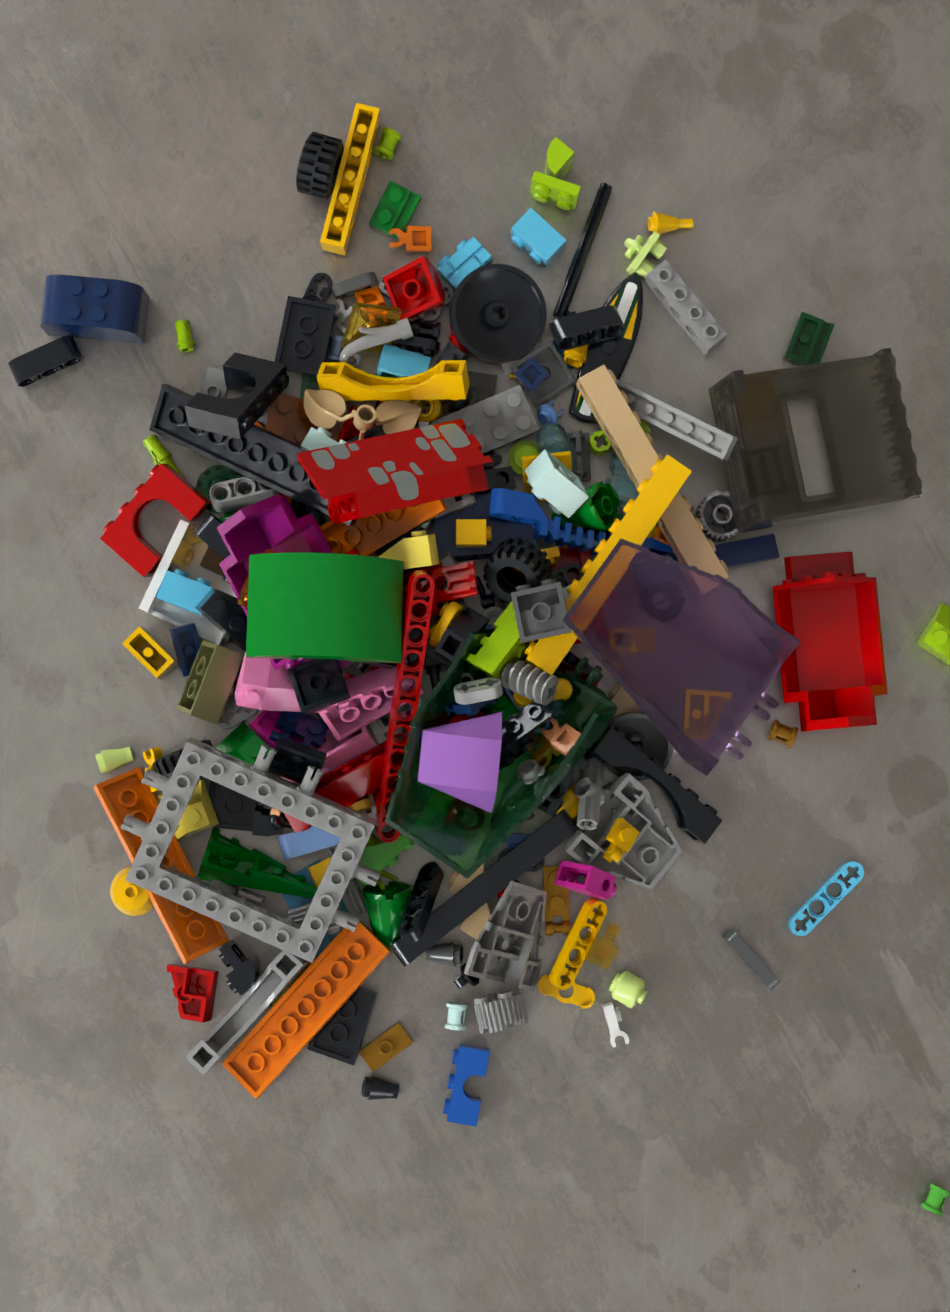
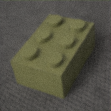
[176,640,244,725]

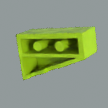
[467,601,529,680]

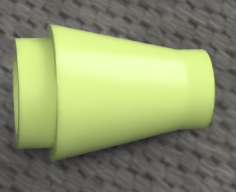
[95,747,134,773]

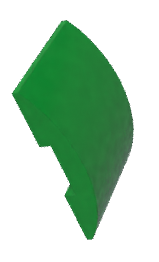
[246,553,404,663]

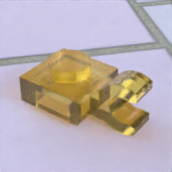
[171,525,203,568]
[585,923,620,970]

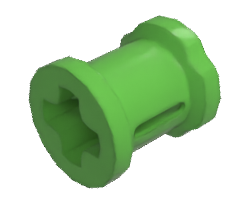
[921,1183,950,1216]

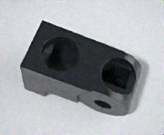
[476,466,516,495]

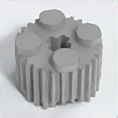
[695,490,747,542]
[473,988,529,1034]

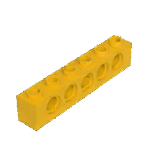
[320,103,381,256]

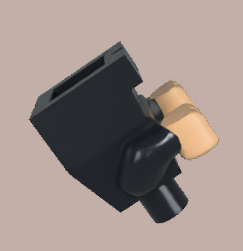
[252,805,292,836]

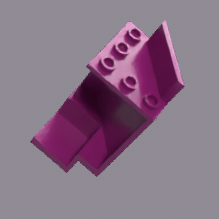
[217,494,355,670]

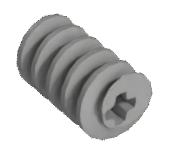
[501,660,558,706]

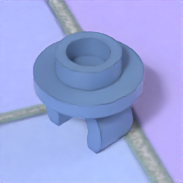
[537,400,564,427]

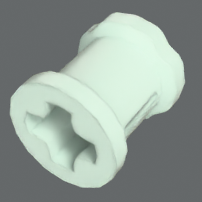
[445,1002,469,1030]

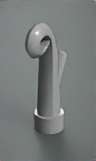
[339,318,413,368]

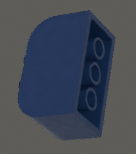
[40,275,149,344]
[434,489,536,562]

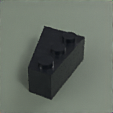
[195,589,247,652]

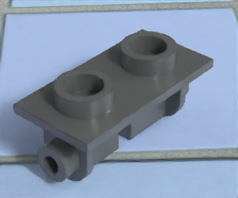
[565,430,591,481]

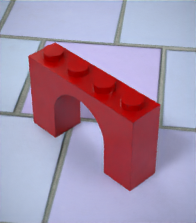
[100,464,211,577]

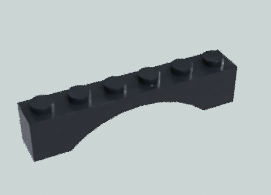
[586,726,723,844]

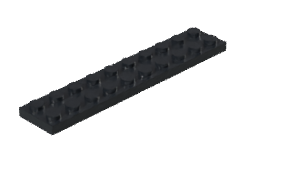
[149,384,357,526]

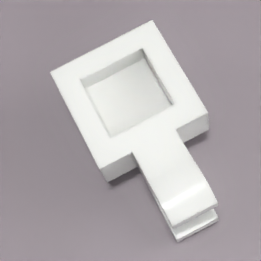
[602,1002,629,1048]

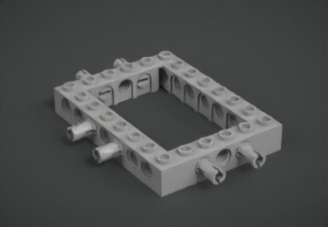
[121,737,381,963]

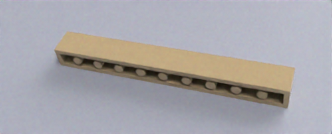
[576,365,729,595]

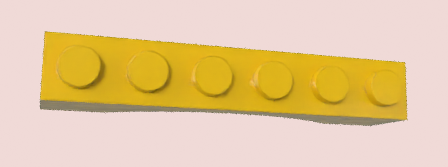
[317,360,470,402]

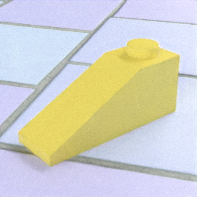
[379,530,439,569]

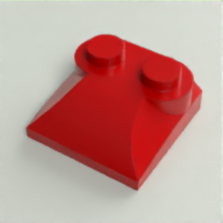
[382,256,445,320]

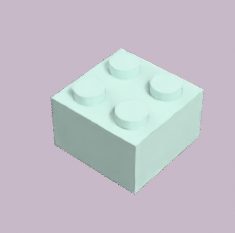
[525,449,589,518]

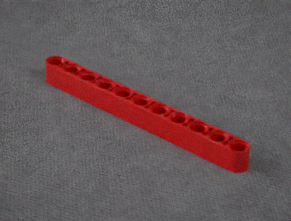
[375,570,435,843]

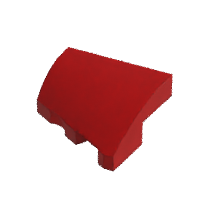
[167,964,218,1023]

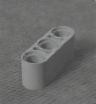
[209,476,282,513]

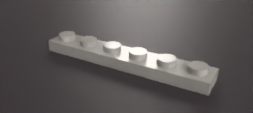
[616,379,738,461]

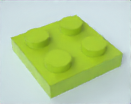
[530,171,581,210]

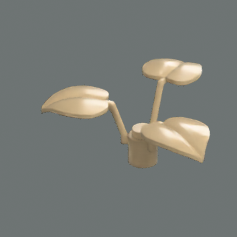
[304,389,421,440]

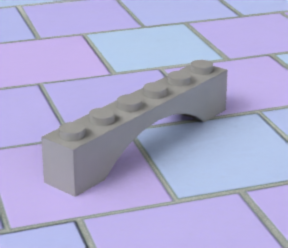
[185,950,309,1075]

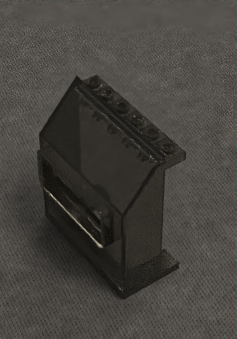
[708,348,922,533]

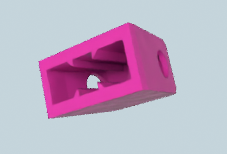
[554,860,617,900]

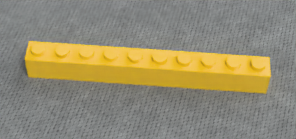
[524,454,692,676]

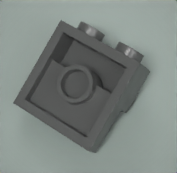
[511,579,572,643]

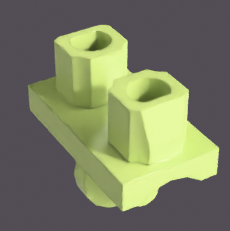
[624,231,667,278]

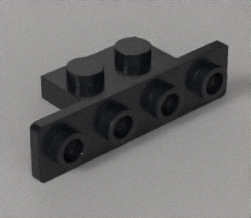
[499,701,553,770]

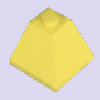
[157,780,219,841]

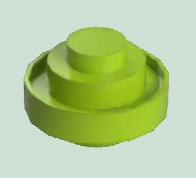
[508,440,542,477]

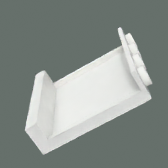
[139,519,237,646]

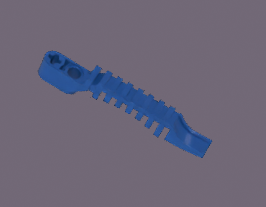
[489,488,673,557]

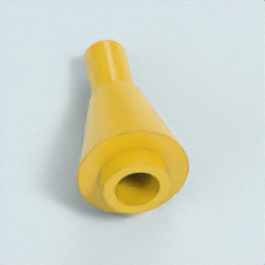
[648,211,694,234]

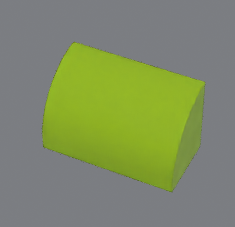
[545,137,574,180]

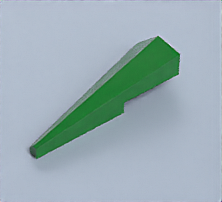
[198,827,317,899]

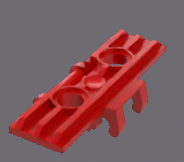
[402,561,478,617]

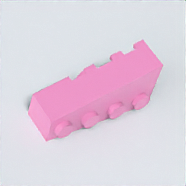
[318,659,425,741]

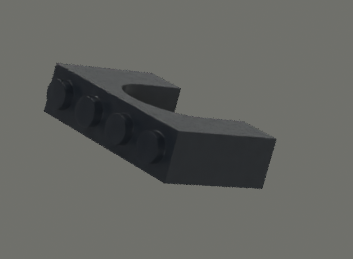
[185,352,289,440]

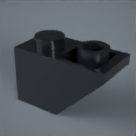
[435,607,490,663]

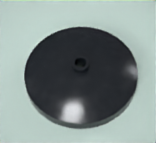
[449,264,547,363]

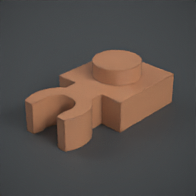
[540,718,586,758]

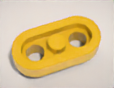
[428,601,463,648]

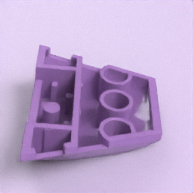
[418,711,502,813]

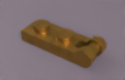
[543,866,571,936]

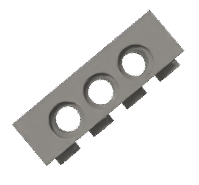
[644,259,728,356]

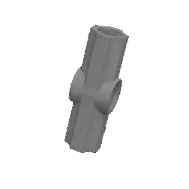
[574,757,607,831]

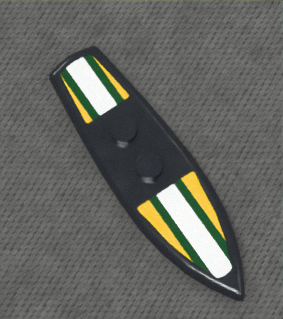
[569,272,643,424]

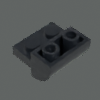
[267,736,327,784]
[219,939,261,996]

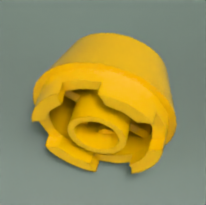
[110,867,154,916]

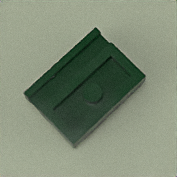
[784,312,835,371]

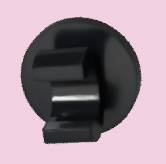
[453,963,479,989]

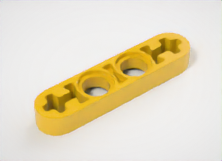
[549,898,607,990]

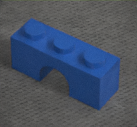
[443,1043,490,1127]

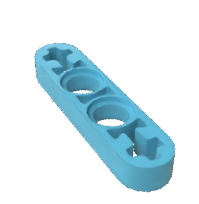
[788,861,864,936]

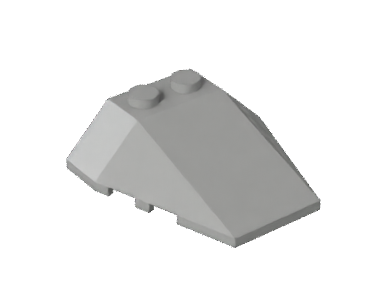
[565,773,683,890]
[464,881,547,992]

